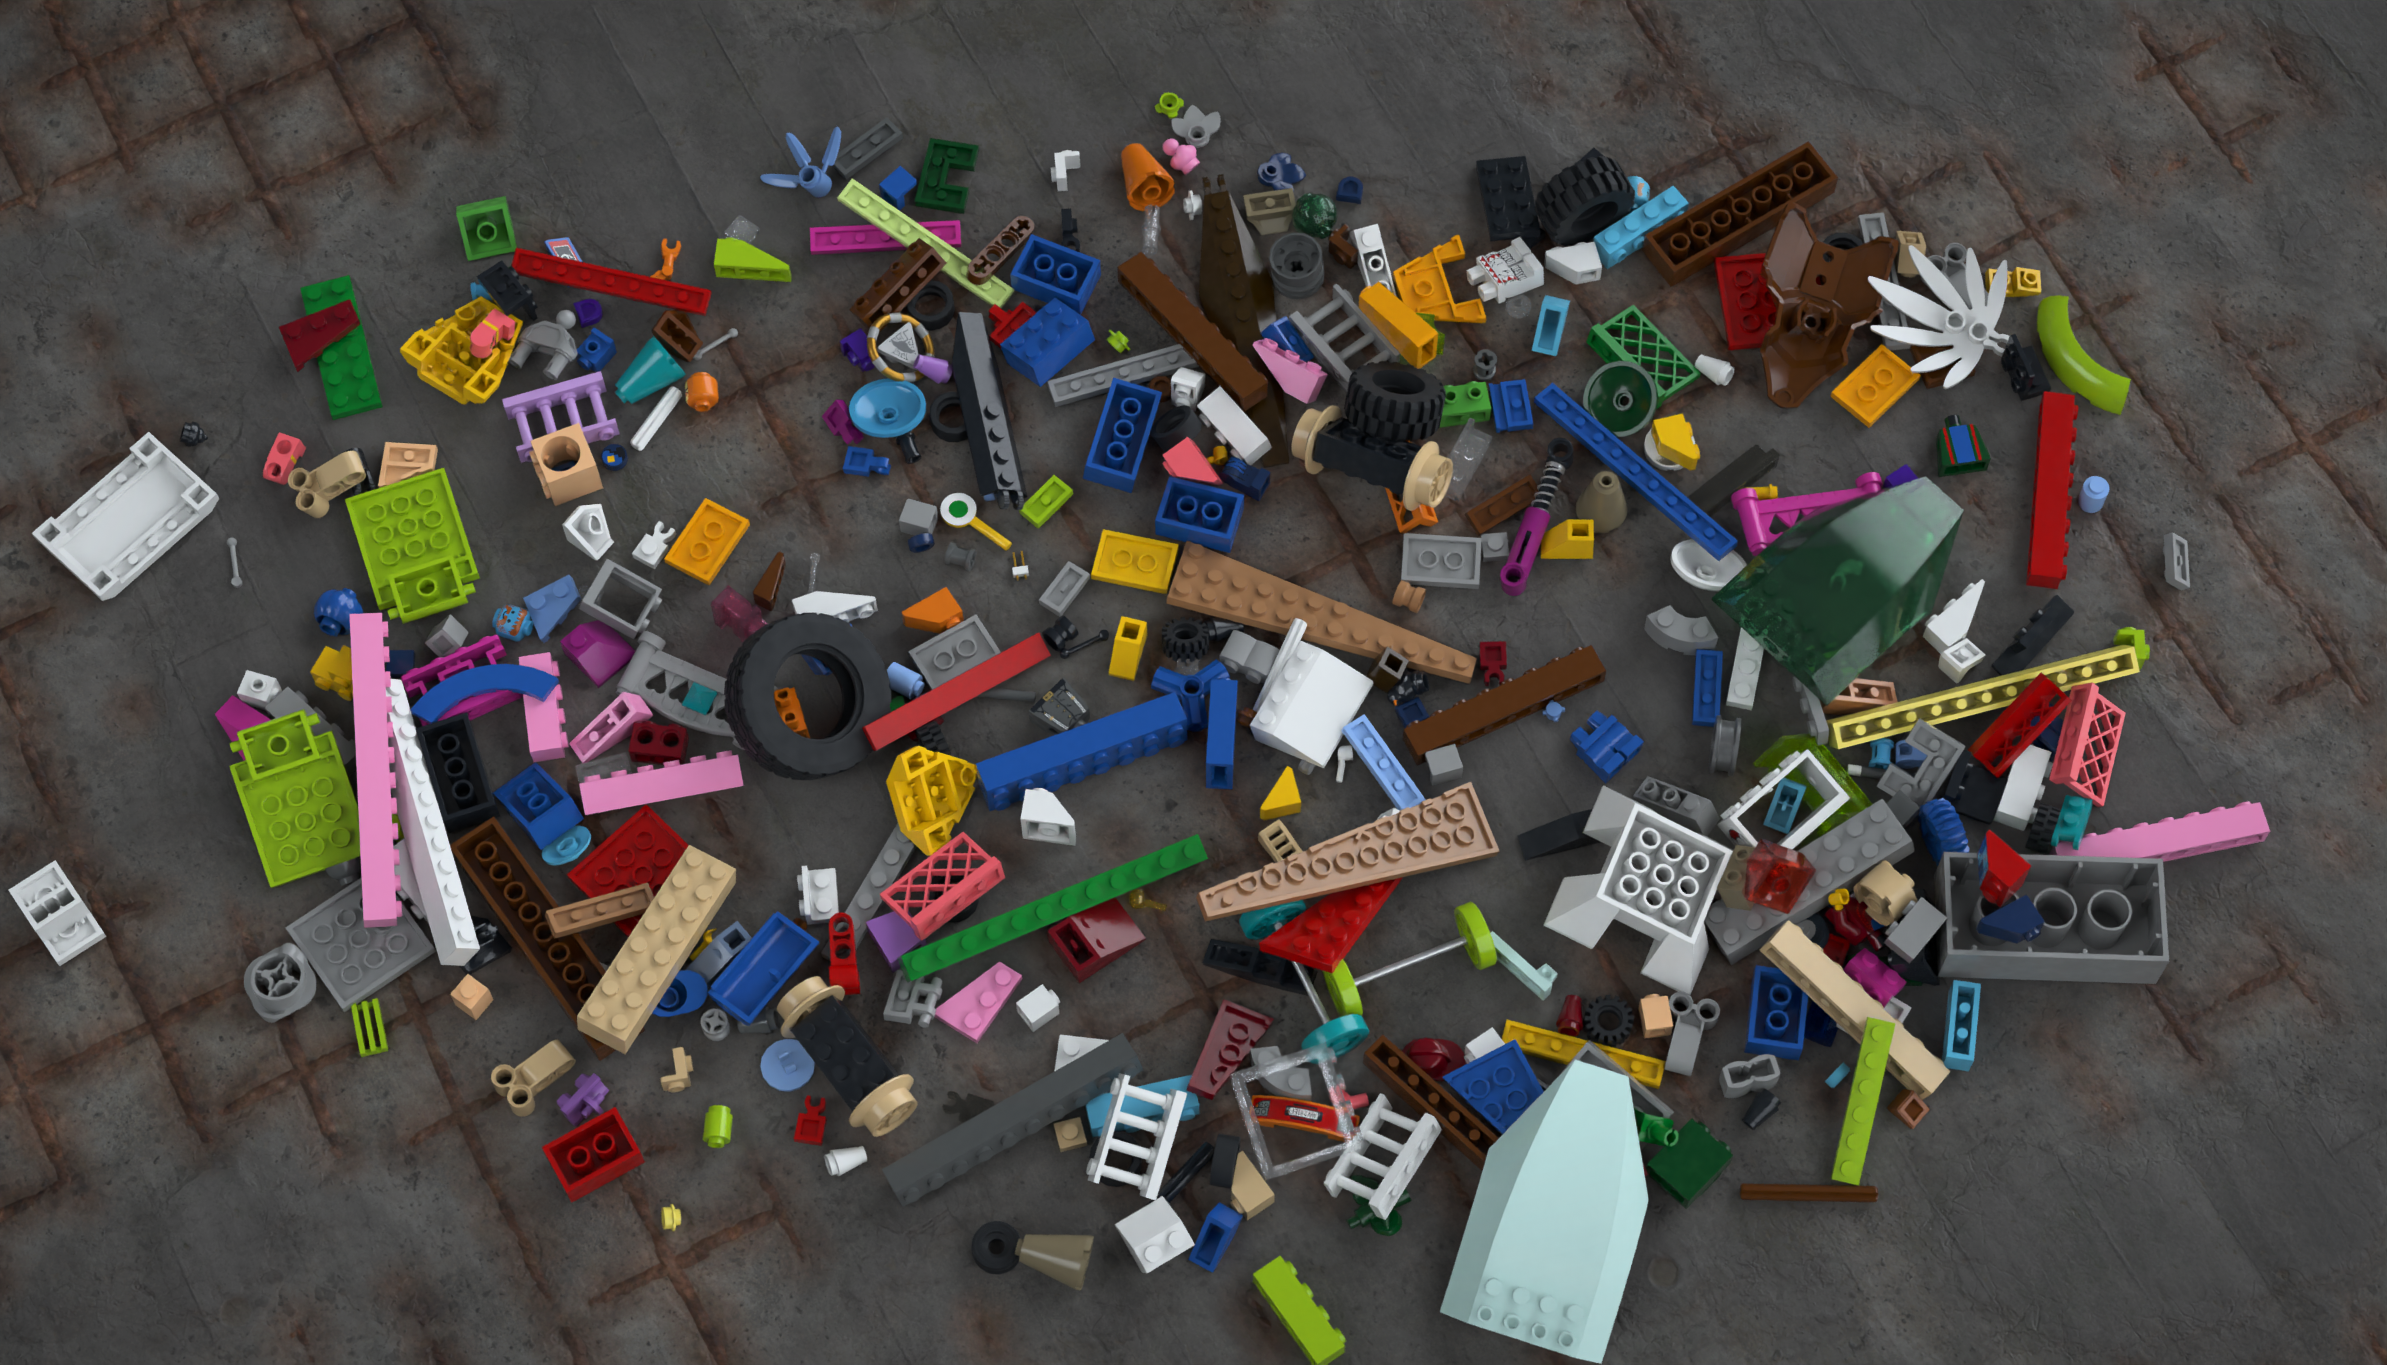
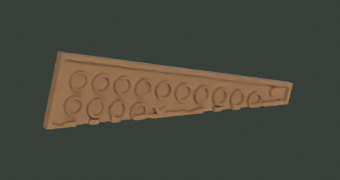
[1166,541,1477,684]
[1196,782,1500,921]

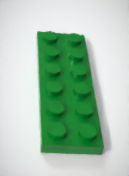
[300,275,383,420]

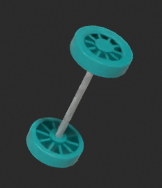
[1239,900,1369,1064]

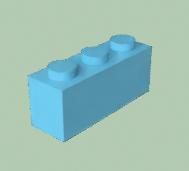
[1942,980,1981,1071]

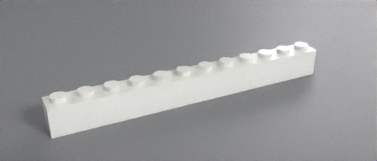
[386,679,480,966]

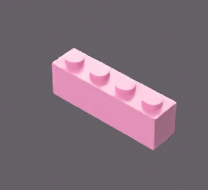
[519,652,569,762]

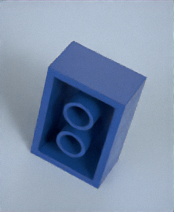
[1010,234,1101,315]
[1000,298,1095,387]
[1155,476,1244,553]
[1744,965,1808,1060]

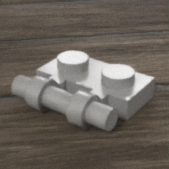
[883,970,942,1028]

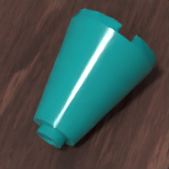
[615,336,686,404]

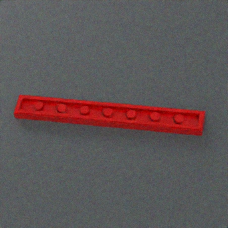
[511,248,712,316]
[862,632,1051,751]

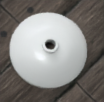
[1670,539,1748,592]

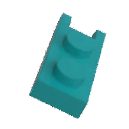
[2051,795,2093,850]

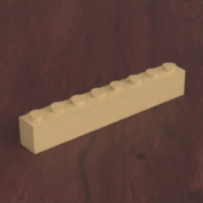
[1760,920,1950,1100]

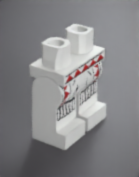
[1467,237,1544,303]

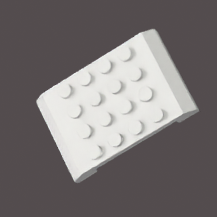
[32,432,219,601]

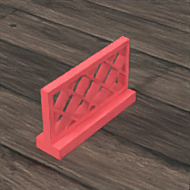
[2049,682,2125,807]
[880,832,1005,941]

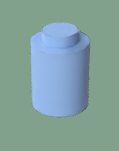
[2078,476,2109,513]
[887,662,925,699]

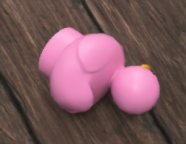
[1162,138,1200,175]

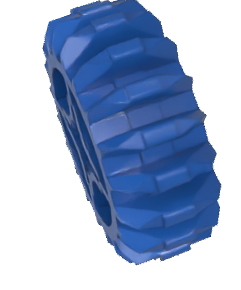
[1918,798,1969,866]

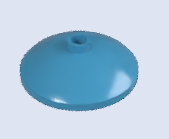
[849,378,926,438]

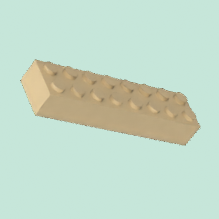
[577,845,736,1054]

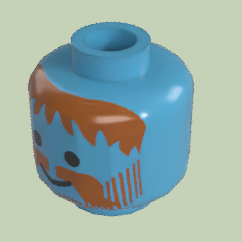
[492,604,534,642]

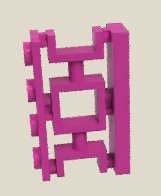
[401,635,523,726]

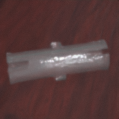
[1141,205,1161,255]

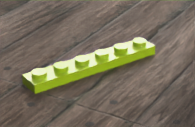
[1830,1017,1896,1186]

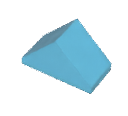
[1763,777,1807,834]

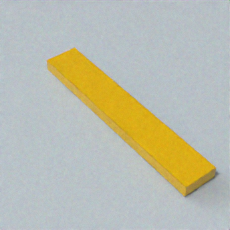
[1502,1020,1666,1089]

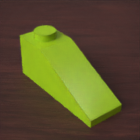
[714,237,792,282]

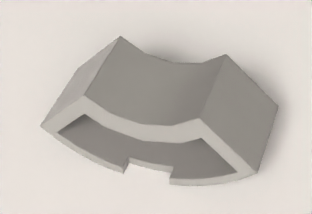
[1644,605,1718,655]
[1250,1046,1312,1102]

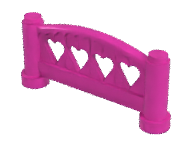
[1731,472,1893,556]

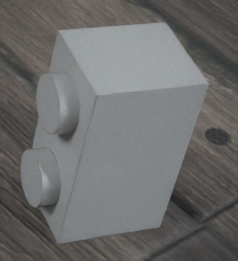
[1884,897,1947,964]

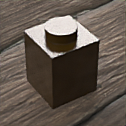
[1366,646,1409,693]

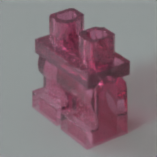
[711,585,768,643]

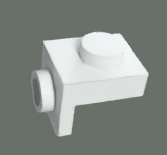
[1051,150,1080,191]

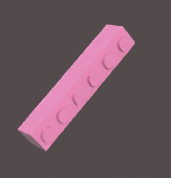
[579,750,744,815]

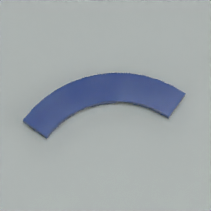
[410,664,559,724]

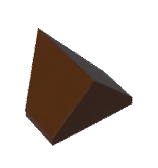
[652,310,703,363]

